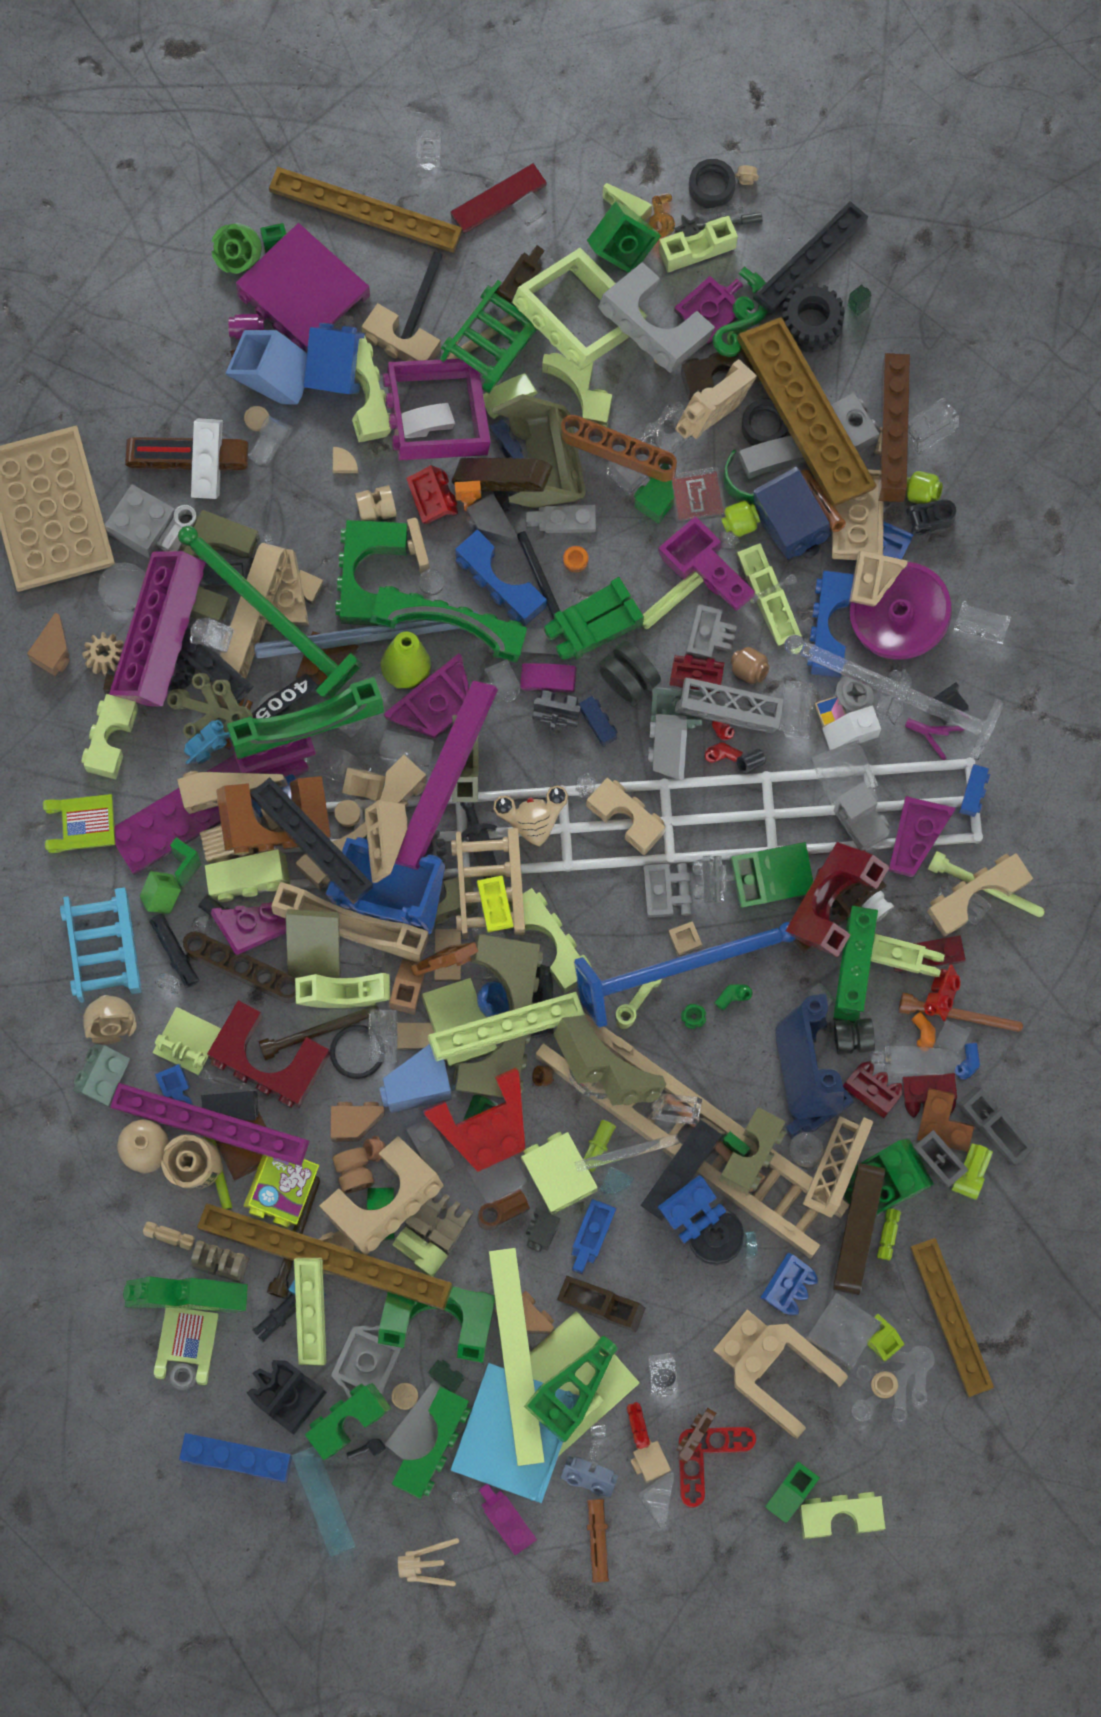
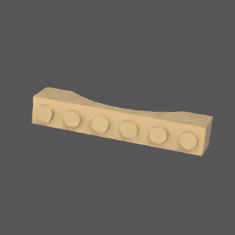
[296,755,427,890]
[271,882,428,963]

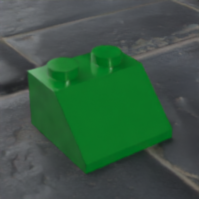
[587,201,661,273]

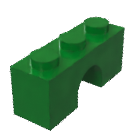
[305,1383,392,1460]

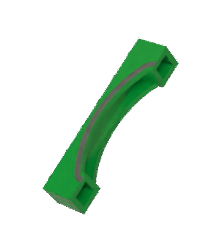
[370,586,527,663]
[227,677,384,760]

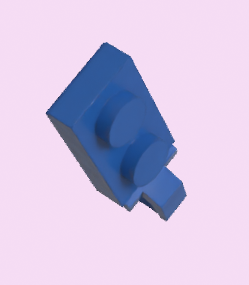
[571,1199,616,1274]

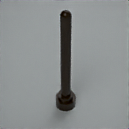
[258,1005,380,1061]
[267,1175,320,1299]

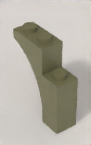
[554,1015,666,1106]

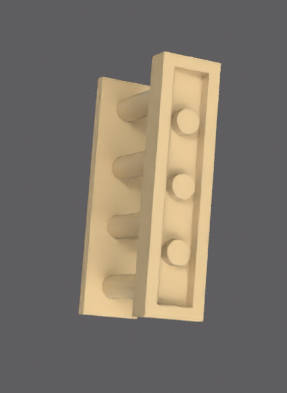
[451,828,525,939]

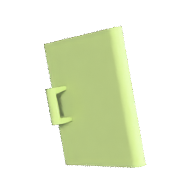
[530,1311,640,1456]

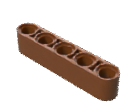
[561,415,677,482]

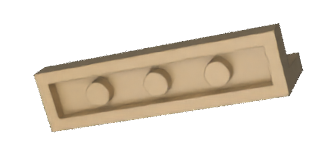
[803,1116,873,1218]

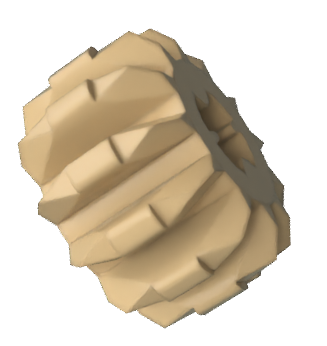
[82,632,124,676]

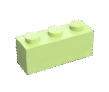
[205,849,290,902]

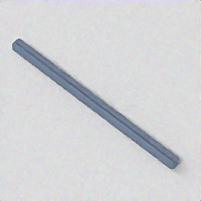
[254,611,478,659]

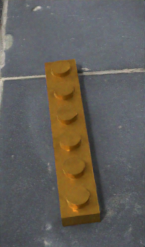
[910,1238,994,1398]

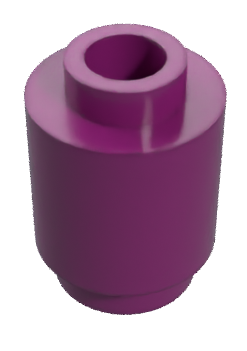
[228,314,265,339]

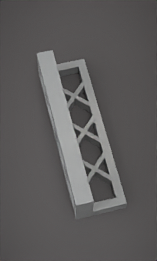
[675,678,784,734]

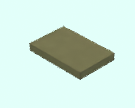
[286,909,341,978]

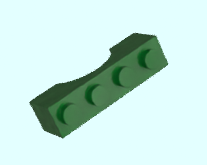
[392,1386,472,1500]

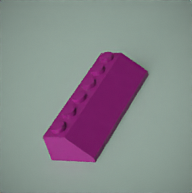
[109,551,206,706]

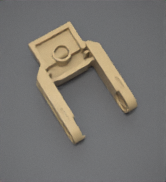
[713,1309,848,1439]

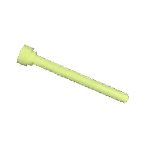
[928,851,1045,917]

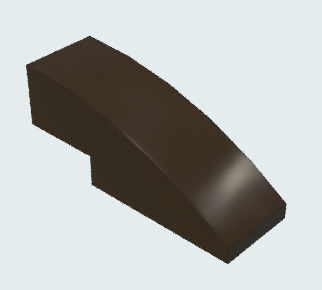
[557,1275,646,1332]

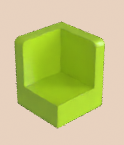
[866,1314,905,1362]

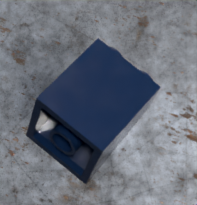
[753,466,831,560]

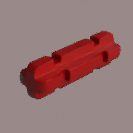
[627,1402,650,1449]

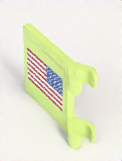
[154,1308,219,1385]

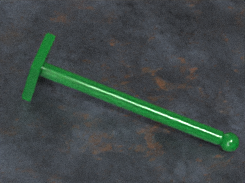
[178,526,363,700]

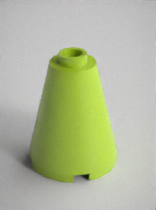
[380,632,431,689]

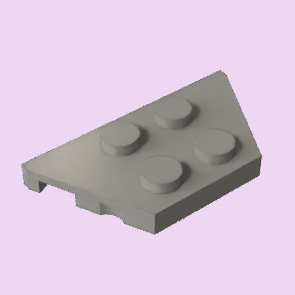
[331,1325,412,1398]

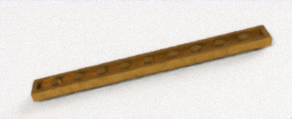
[197,1203,453,1310]

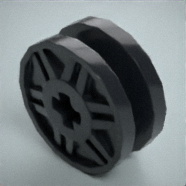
[689,1207,744,1266]

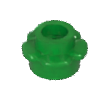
[681,1004,706,1029]

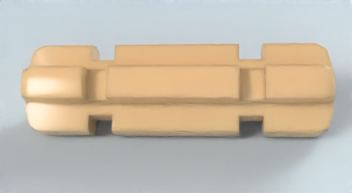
[143,1222,195,1250]

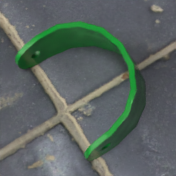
[723,449,755,506]

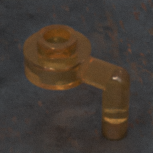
[649,193,675,238]

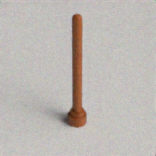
[899,992,1023,1032]

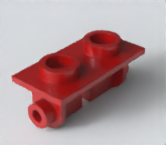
[923,964,961,1021]

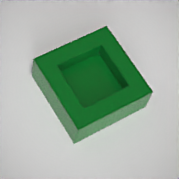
[723,1131,750,1157]

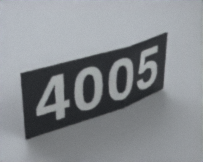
[252,674,318,718]

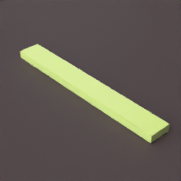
[489,1248,544,1466]

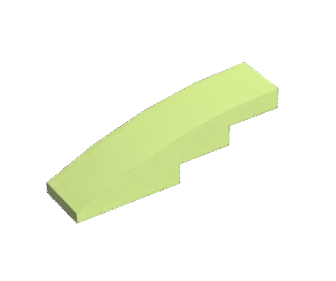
[736,543,801,646]

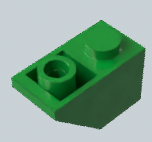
[634,463,674,524]
[765,1461,820,1523]

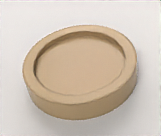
[244,406,269,431]
[392,1383,418,1410]

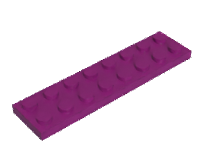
[115,755,310,875]

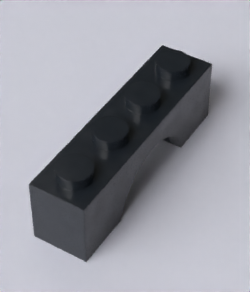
[640,1117,726,1221]

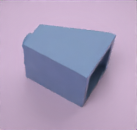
[225,330,307,405]
[379,1044,452,1114]

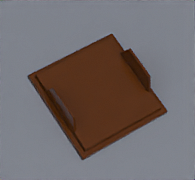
[215,1111,266,1181]

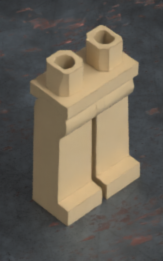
[675,360,757,439]

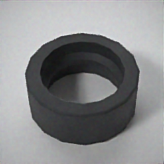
[689,159,736,209]
[742,398,788,446]

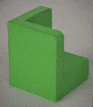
[140,871,181,914]

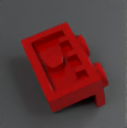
[406,465,458,524]

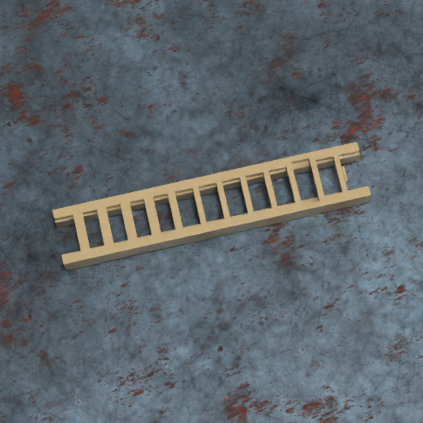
[536,1012,850,1259]

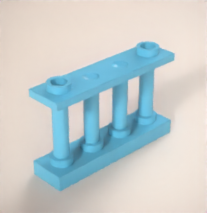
[60,887,142,1003]

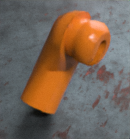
[911,1012,936,1051]

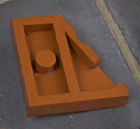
[410,942,479,976]

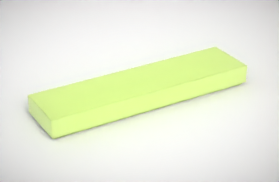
[294,1258,327,1365]

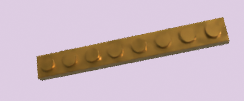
[269,166,462,253]

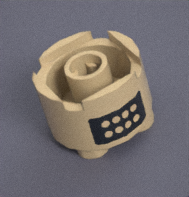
[161,1135,223,1190]

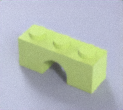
[659,215,738,273]
[82,694,138,780]
[799,1492,886,1539]

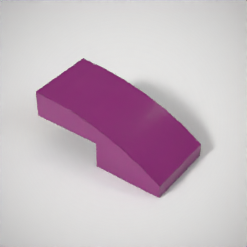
[520,663,577,693]

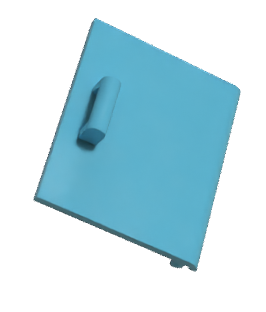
[450,1363,579,1503]

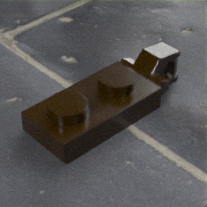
[496,245,545,307]

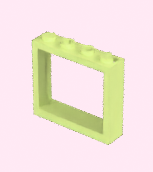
[512,248,647,371]

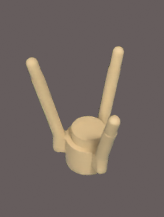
[398,1538,459,1587]

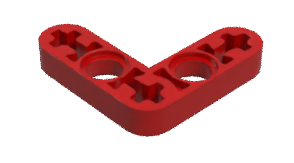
[678,1427,756,1508]

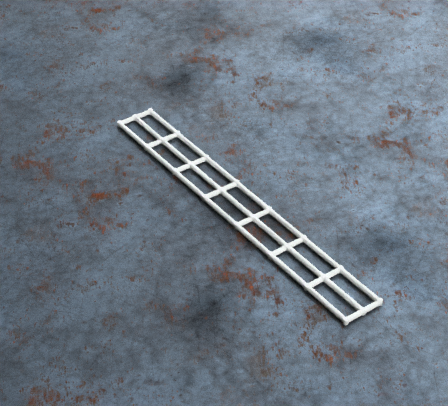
[252,757,983,893]

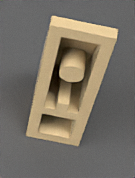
[365,800,408,883]

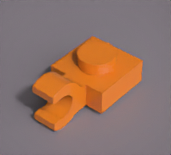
[455,481,481,511]

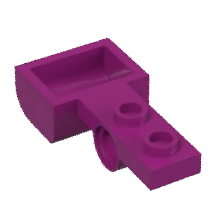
[658,516,755,612]

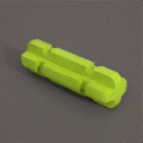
[877,1208,901,1260]

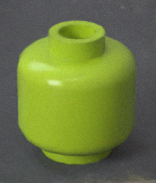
[906,471,943,504]
[721,501,760,538]

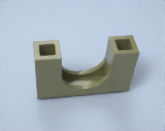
[181,510,260,628]

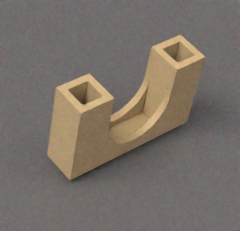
[319,1136,444,1255]

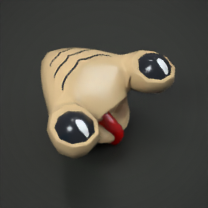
[493,785,568,847]

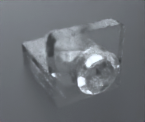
[190,618,234,653]

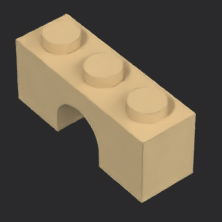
[361,303,441,361]
[586,778,665,856]

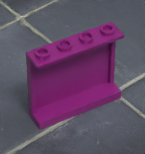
[236,223,370,353]

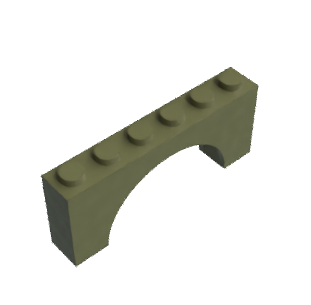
[451,934,543,1099]

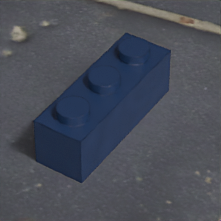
[578,696,618,747]

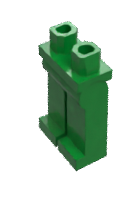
[544,577,644,661]

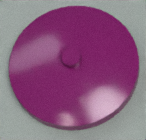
[850,562,952,660]

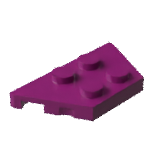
[384,653,469,739]

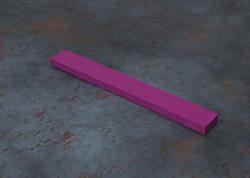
[395,681,498,870]
[110,1083,310,1166]

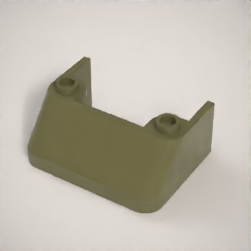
[492,394,586,508]

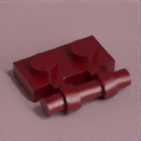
[669,654,725,693]

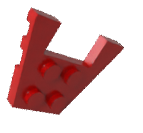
[423,1068,526,1172]

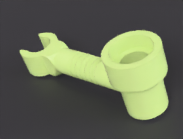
[615,979,662,1029]

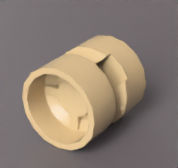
[355,485,397,522]

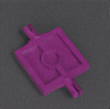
[674,276,743,345]

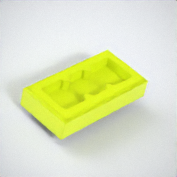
[477,876,513,932]

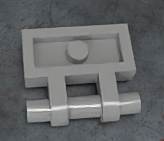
[643,863,693,918]

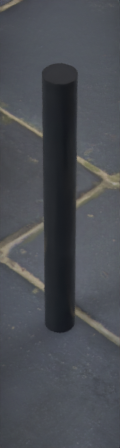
[401,251,443,339]
[517,531,560,620]

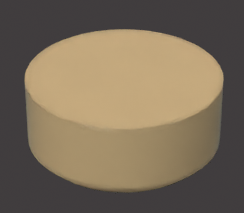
[335,800,361,827]

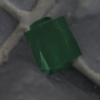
[847,284,872,316]
[428,1360,464,1393]

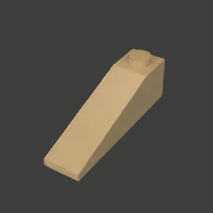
[177,771,288,814]

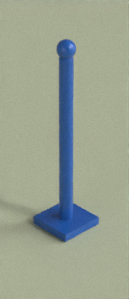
[574,922,796,1028]

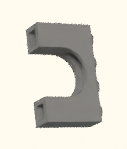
[598,262,715,373]

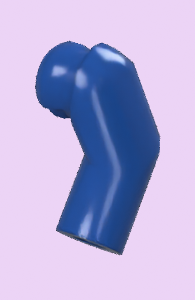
[955,1043,980,1079]

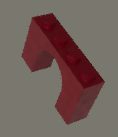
[785,842,890,957]
[207,1000,330,1108]

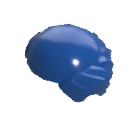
[477,981,509,1017]

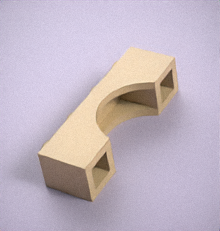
[927,853,1033,937]

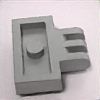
[686,604,737,659]

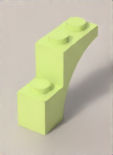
[542,353,612,427]

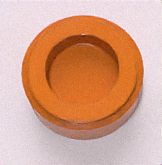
[563,546,588,573]

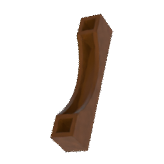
[878,353,910,502]

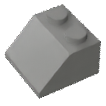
[648,714,687,780]

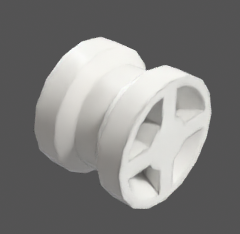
[862,891,895,922]

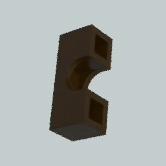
[681,347,761,400]

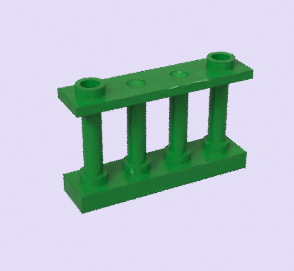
[440,280,538,394]
[832,906,878,1023]

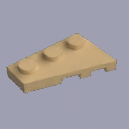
[266,549,309,626]

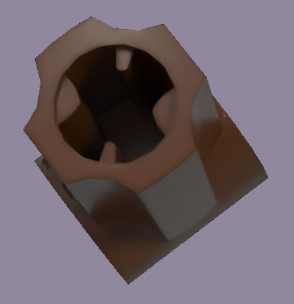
[477,1188,530,1231]

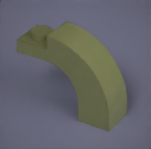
[452,715,479,802]

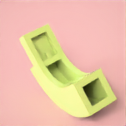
[295,973,390,1008]

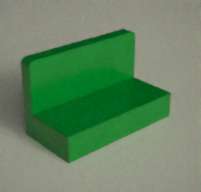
[170,837,202,888]

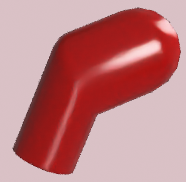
[712,721,735,741]
[704,742,743,763]

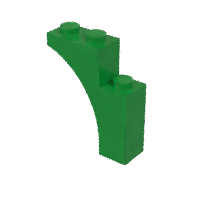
[123,1276,248,1313]

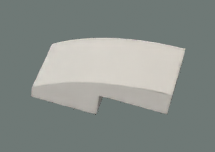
[401,403,455,438]

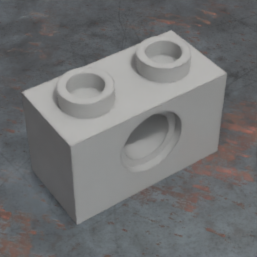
[831,393,880,452]

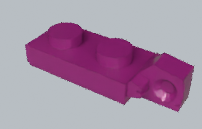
[478,1483,537,1556]

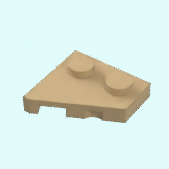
[849,551,908,607]

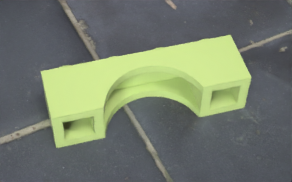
[352,336,392,443]
[509,888,592,994]

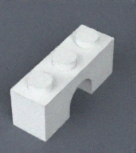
[191,418,223,499]

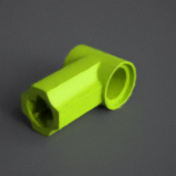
[951,1143,993,1200]

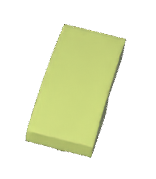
[483,373,538,419]

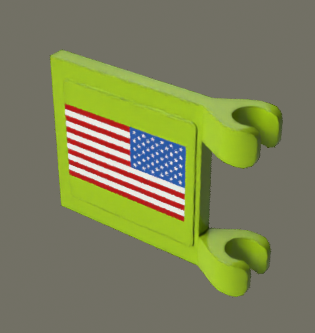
[43,794,116,853]

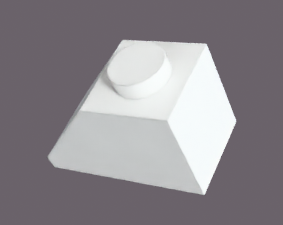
[822,705,881,753]

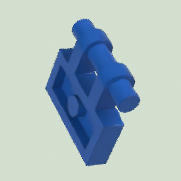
[658,1175,726,1244]

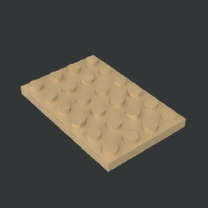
[0,425,116,592]

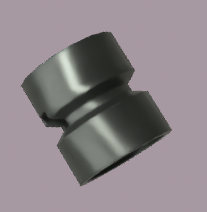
[834,1018,875,1055]

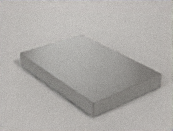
[384,1381,471,1460]

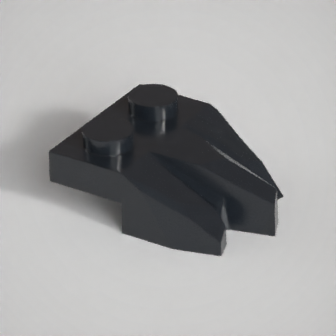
[247,1360,327,1435]

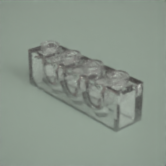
[607,401,692,496]

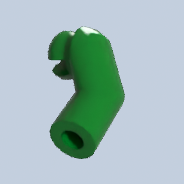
[714,984,753,1011]

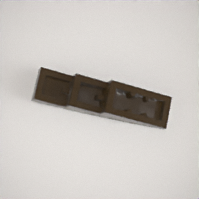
[794,880,887,953]

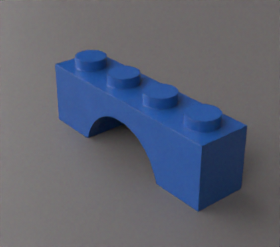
[455,529,547,627]
[807,571,854,678]
[179,1433,292,1483]

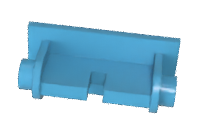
[184,720,230,764]

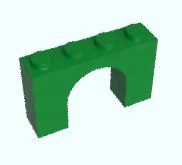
[335,520,408,626]
[378,1287,495,1363]

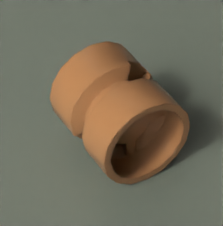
[332,1147,375,1194]

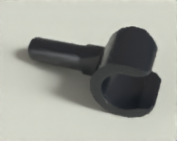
[347,1439,386,1459]

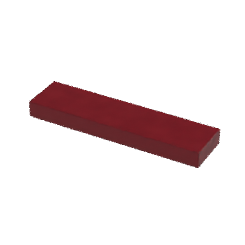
[450,163,547,234]

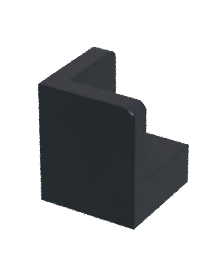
[930,682,969,725]

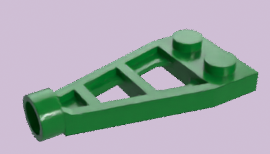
[524,1336,618,1442]

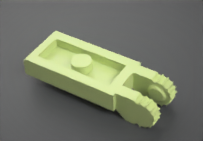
[871,934,944,977]

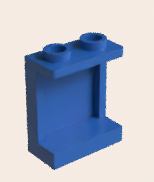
[304,323,365,394]

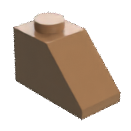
[27,612,70,676]

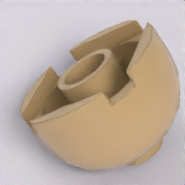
[83,995,136,1045]
[117,1120,170,1173]

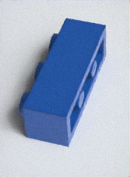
[959,764,990,817]

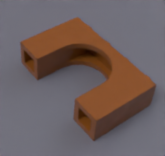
[216,776,331,855]

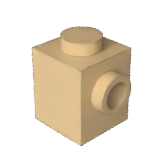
[630,1439,671,1483]

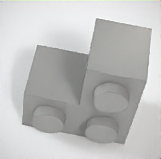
[833,782,890,851]

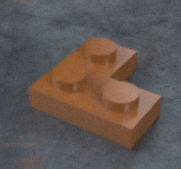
[917,1088,974,1152]

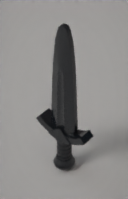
[460,802,500,879]

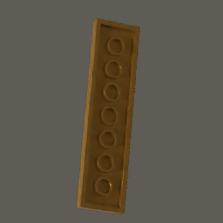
[737,317,877,507]

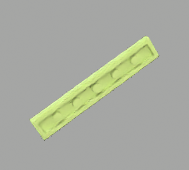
[428,992,585,1061]

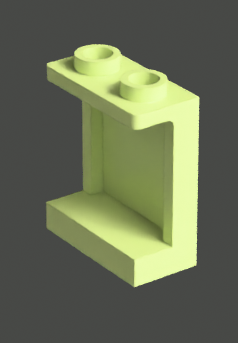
[521,1132,598,1215]

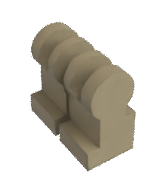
[405,1194,473,1255]
[191,1240,250,1284]

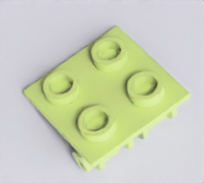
[152,1007,221,1076]

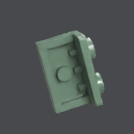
[651,687,704,728]
[73,1044,130,1106]

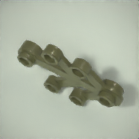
[167,673,253,740]

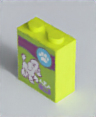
[243,1155,319,1228]

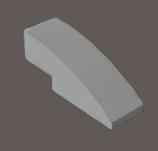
[739,436,805,480]

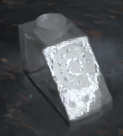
[647,1352,678,1397]

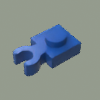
[155,1064,193,1105]

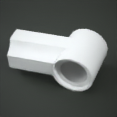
[156,505,197,552]

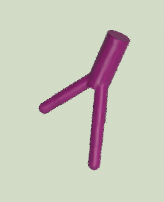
[905,718,965,760]

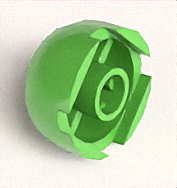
[211,223,262,274]

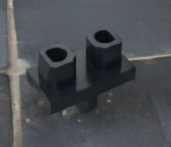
[532,690,581,733]

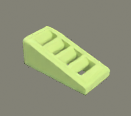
[603,183,652,221]

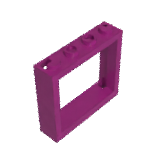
[383,359,491,460]

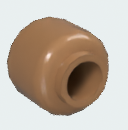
[731,647,770,684]

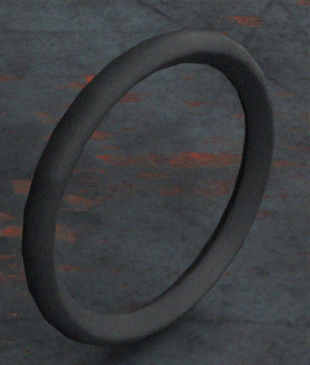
[330,1025,385,1079]

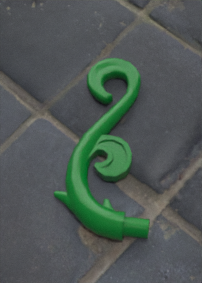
[712,266,768,357]

